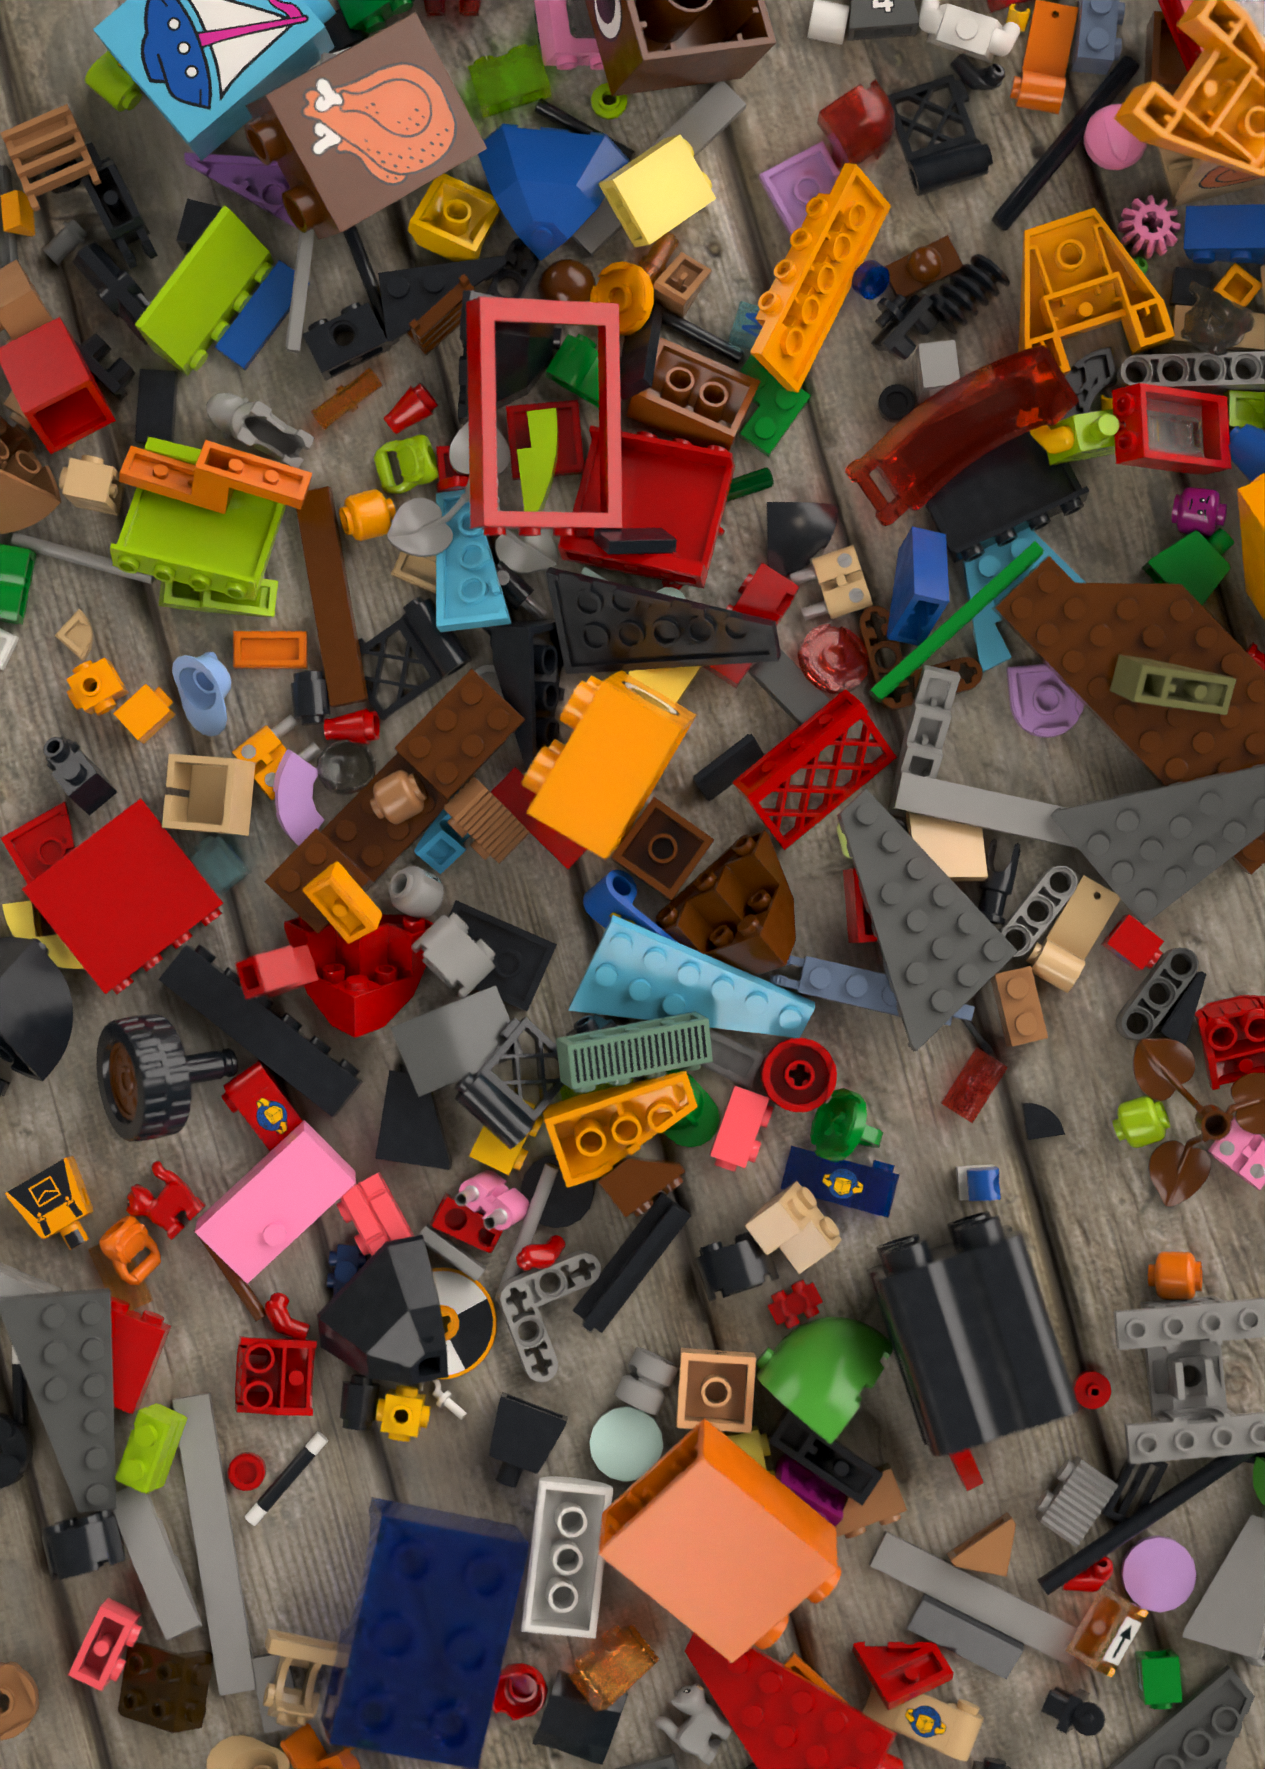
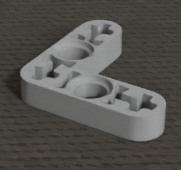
[497,1250,601,1382]

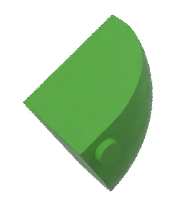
[755,1317,893,1444]

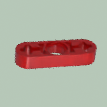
[949,1449,984,1492]

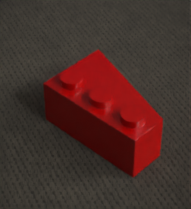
[702,563,800,688]

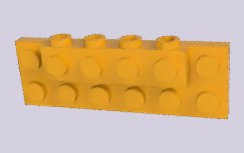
[750,163,891,393]

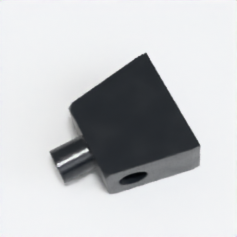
[489,1392,568,1488]

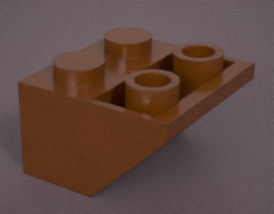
[598,1156,685,1218]

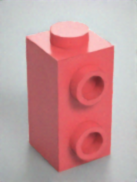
[709,1085,773,1172]

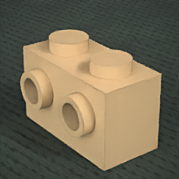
[59,455,125,516]

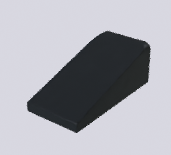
[1155,971,1207,1045]

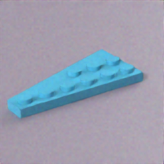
[568,915,815,1038]

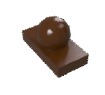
[882,235,963,299]

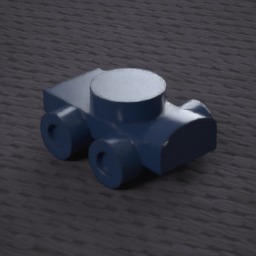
[327,1244,367,1297]

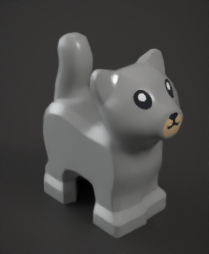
[655,1683,733,1766]

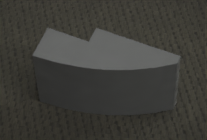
[391,985,524,1097]

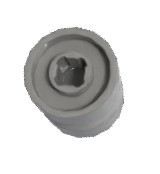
[614,1347,679,1415]

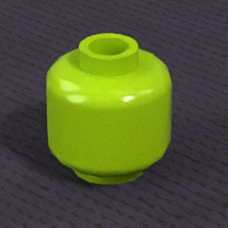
[1112,1095,1170,1149]

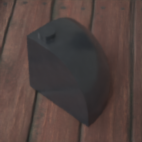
[0,937,73,1081]

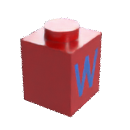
[1101,914,1164,971]

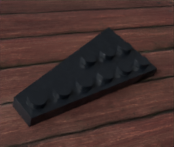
[546,567,781,674]

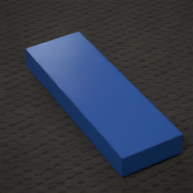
[215,260,310,371]

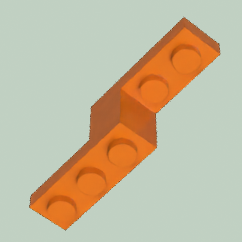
[119,440,312,514]

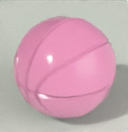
[1084,104,1147,171]

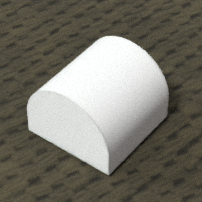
[807,0,850,45]

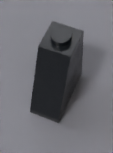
[375,1064,452,1170]

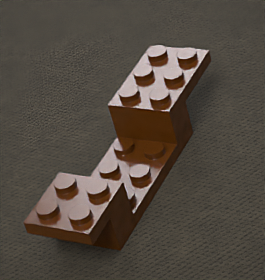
[264,668,525,934]

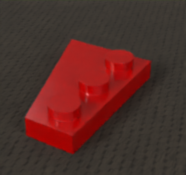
[1,801,76,933]

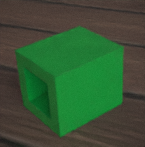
[1135,1649,1182,1710]

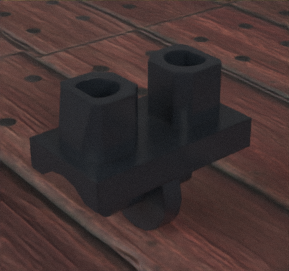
[871,294,939,360]
[75,333,136,402]
[1041,1686,1105,1736]

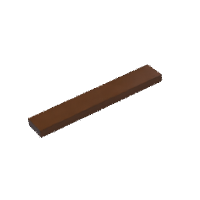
[296,486,369,708]

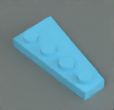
[436,489,512,632]

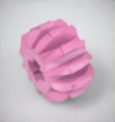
[1117,195,1181,260]

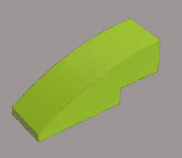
[517,408,559,512]
[158,578,278,617]

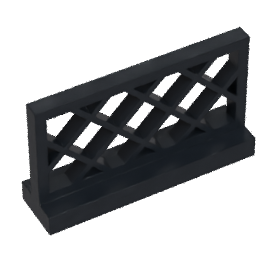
[573,1192,692,1333]

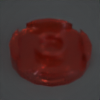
[797,624,869,694]

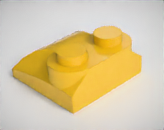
[408,173,501,262]

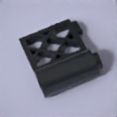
[884,74,993,196]
[358,596,472,721]
[455,1017,565,1149]

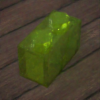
[468,44,551,118]

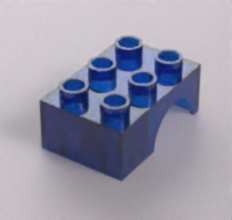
[321,1497,530,1769]

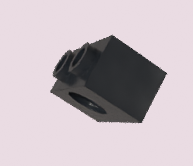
[303,302,390,381]

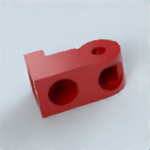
[430,1192,504,1253]

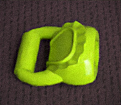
[373,435,438,494]

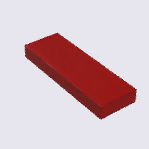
[491,767,588,870]

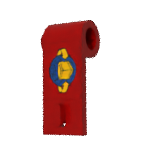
[221,1060,303,1151]

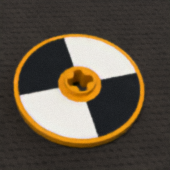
[431,1267,497,1380]

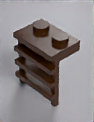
[406,274,475,356]

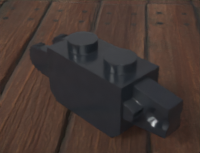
[81,142,158,269]

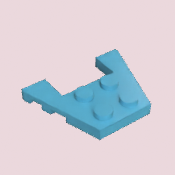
[962,528,1086,673]

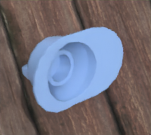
[172,652,231,737]

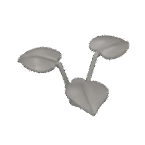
[387,422,558,574]

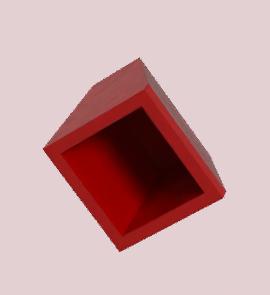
[0,317,116,454]

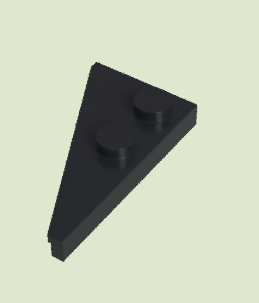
[378,255,506,345]

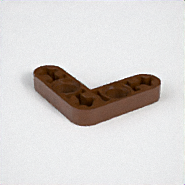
[858,606,983,710]

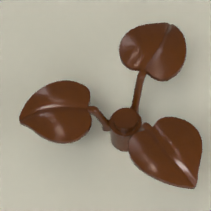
[1133,1038,1265,1207]

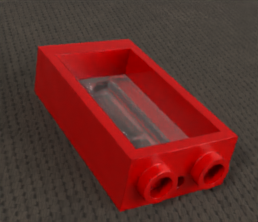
[1112,383,1232,475]

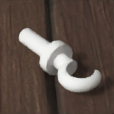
[419,1379,467,1420]

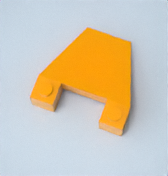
[1114,0,1265,178]
[1018,207,1175,387]

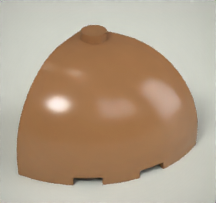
[0,416,61,534]

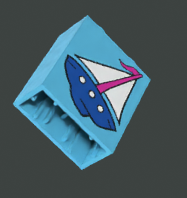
[93,0,336,161]

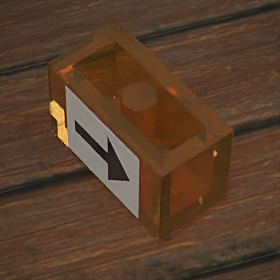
[1065,1585,1148,1677]

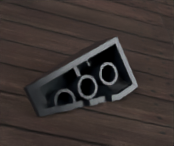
[490,619,565,772]

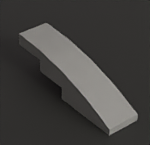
[887,665,960,818]
[113,1487,202,1641]

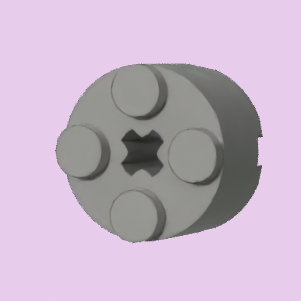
[411,913,496,999]

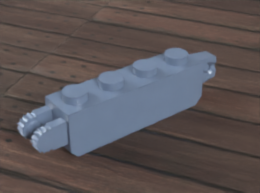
[769,955,975,1026]

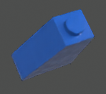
[887,526,949,646]

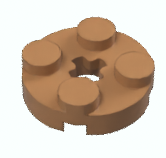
[0,1661,39,1740]

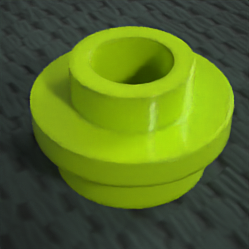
[591,83,627,120]

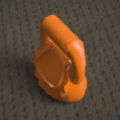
[99,1216,161,1285]

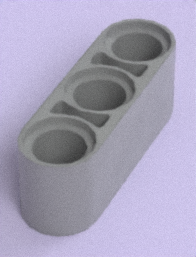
[999,865,1078,958]

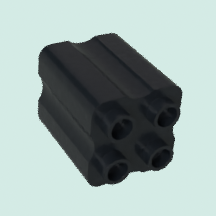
[867,1211,1080,1457]

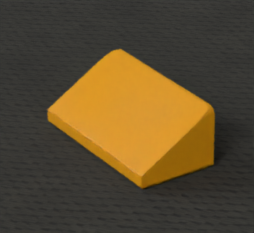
[302,861,382,944]

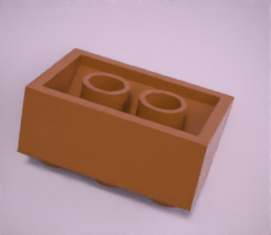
[626,337,760,452]

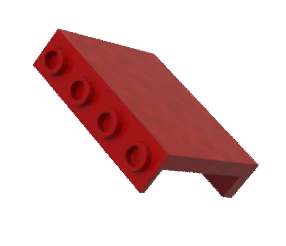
[558,425,735,589]
[22,798,224,995]

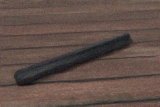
[992,55,1139,231]

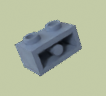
[1071,0,1125,75]

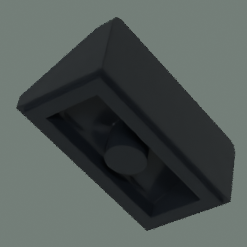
[692,734,764,801]

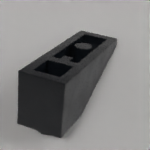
[767,1408,883,1506]

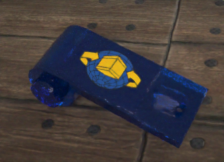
[780,1146,900,1218]

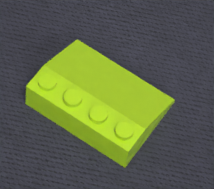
[135,205,274,376]

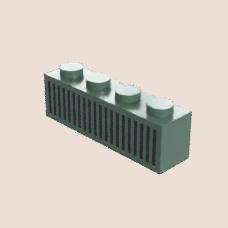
[556,1012,713,1092]

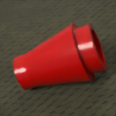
[383,383,439,435]
[324,708,380,745]

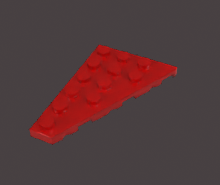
[684,1633,897,1769]

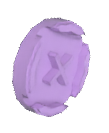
[1120,1535,1197,1612]

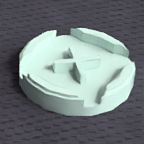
[589,1405,663,1482]

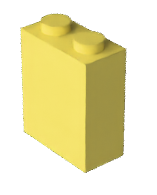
[598,134,716,248]

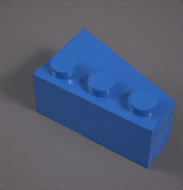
[1184,204,1265,265]

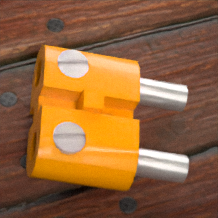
[231,715,321,801]

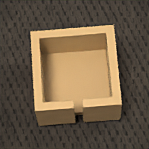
[162,754,256,836]

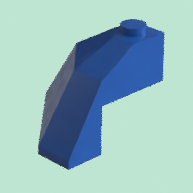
[478,123,629,261]

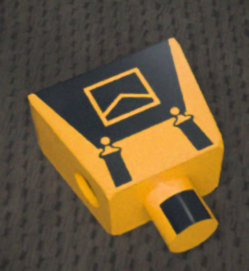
[5,1156,94,1250]

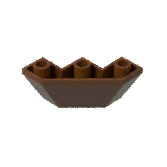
[655,830,796,975]

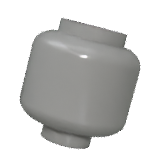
[389,866,444,919]

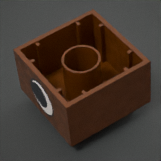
[585,0,776,96]

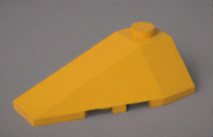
[542,1071,698,1188]

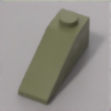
[1110,654,1236,715]

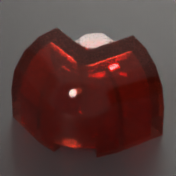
[817,79,895,169]

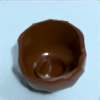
[538,259,596,302]

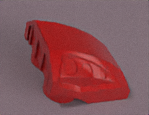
[1195,995,1265,1090]
[235,1336,317,1416]

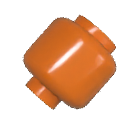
[1148,1251,1203,1300]

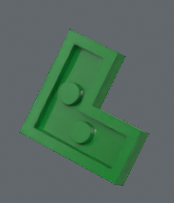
[739,354,811,457]

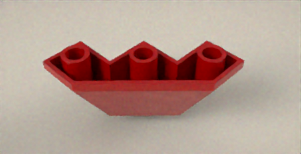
[284,914,434,1038]

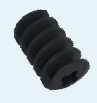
[929,254,1010,334]

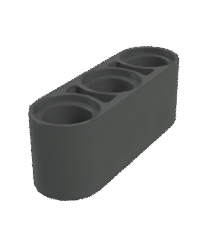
[748,649,831,726]
[1115,948,1199,1040]

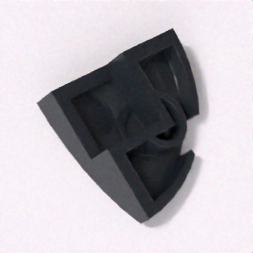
[766,502,839,577]

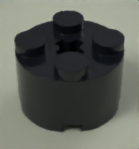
[695,1232,779,1302]
[41,1509,126,1580]

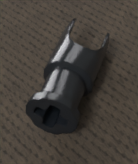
[978,839,1020,925]

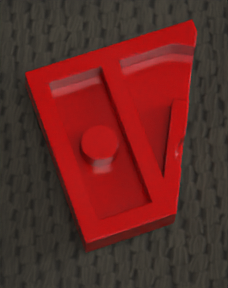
[852,1642,954,1710]

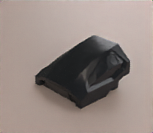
[532,1669,628,1765]

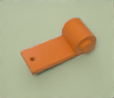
[1010,0,1079,115]

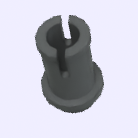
[41,219,89,266]

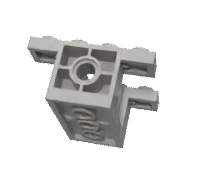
[1113,1296,1265,1464]

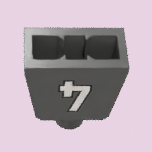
[847,0,919,41]

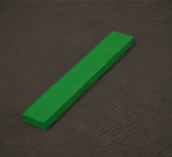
[868,541,1044,703]

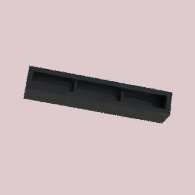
[158,944,363,1117]

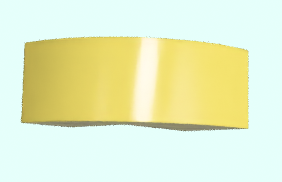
[2,901,84,970]

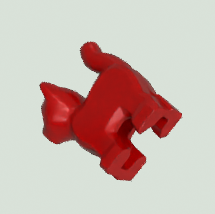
[126,1161,206,1240]

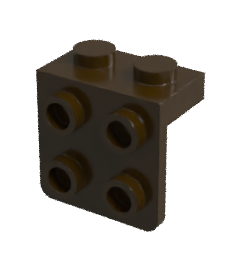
[118,1641,213,1733]

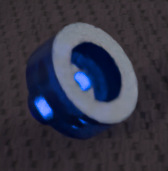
[852,260,890,300]

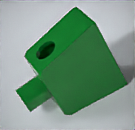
[1142,528,1234,605]

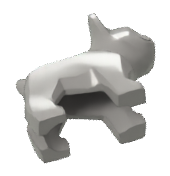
[206,393,315,468]

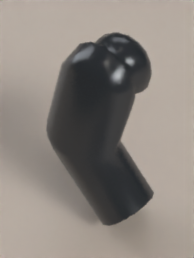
[950,53,1005,90]

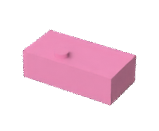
[195,1120,356,1284]

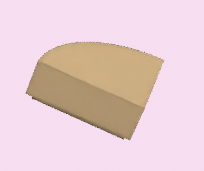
[54,609,93,661]

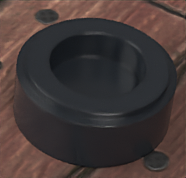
[878,384,915,423]

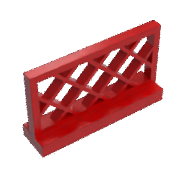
[732,689,897,850]

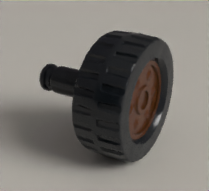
[96,1014,238,1142]

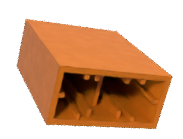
[598,1418,841,1663]

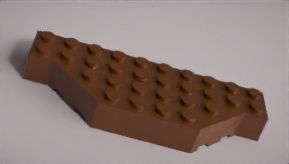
[992,556,1265,875]

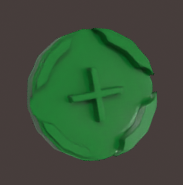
[810,1088,883,1162]

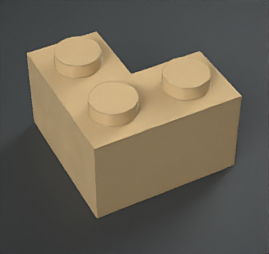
[745,1181,842,1274]

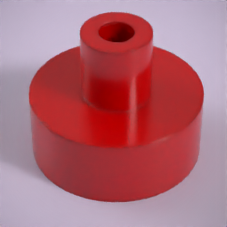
[1072,1370,1111,1409]

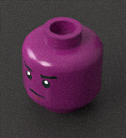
[1171,487,1227,537]

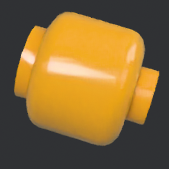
[339,489,396,541]

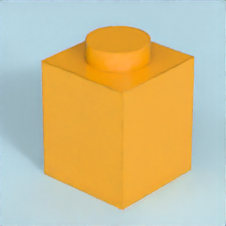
[113,684,176,744]

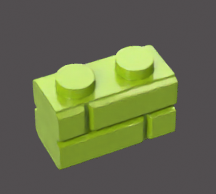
[115,1403,188,1494]

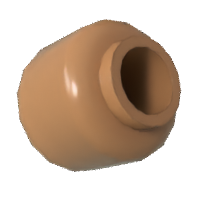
[370,770,428,824]

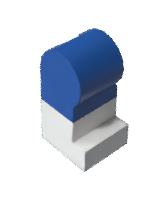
[956,1164,1001,1201]

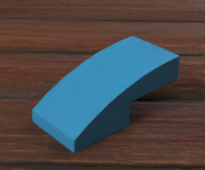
[414,809,470,874]

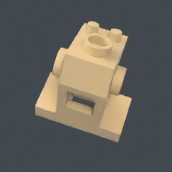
[263,1629,344,1727]

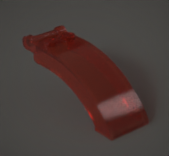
[845,345,1080,526]

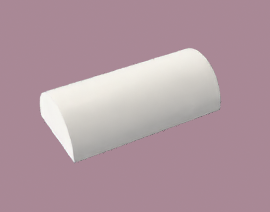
[521,1476,613,1638]

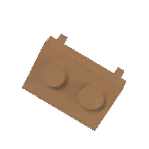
[0,104,102,212]

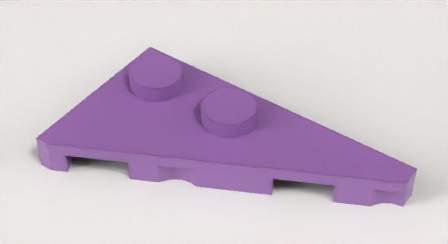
[184,153,299,230]

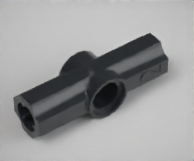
[72,242,150,345]

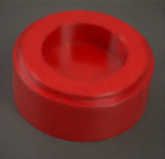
[228,1452,266,1491]

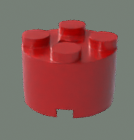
[761,1038,837,1112]

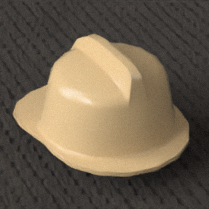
[207,1735,290,1769]

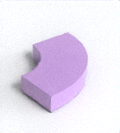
[273,749,325,846]

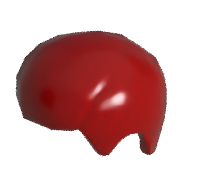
[488,1663,548,1721]

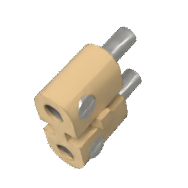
[790,545,873,621]

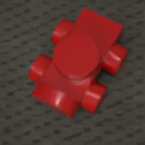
[767,1279,823,1329]

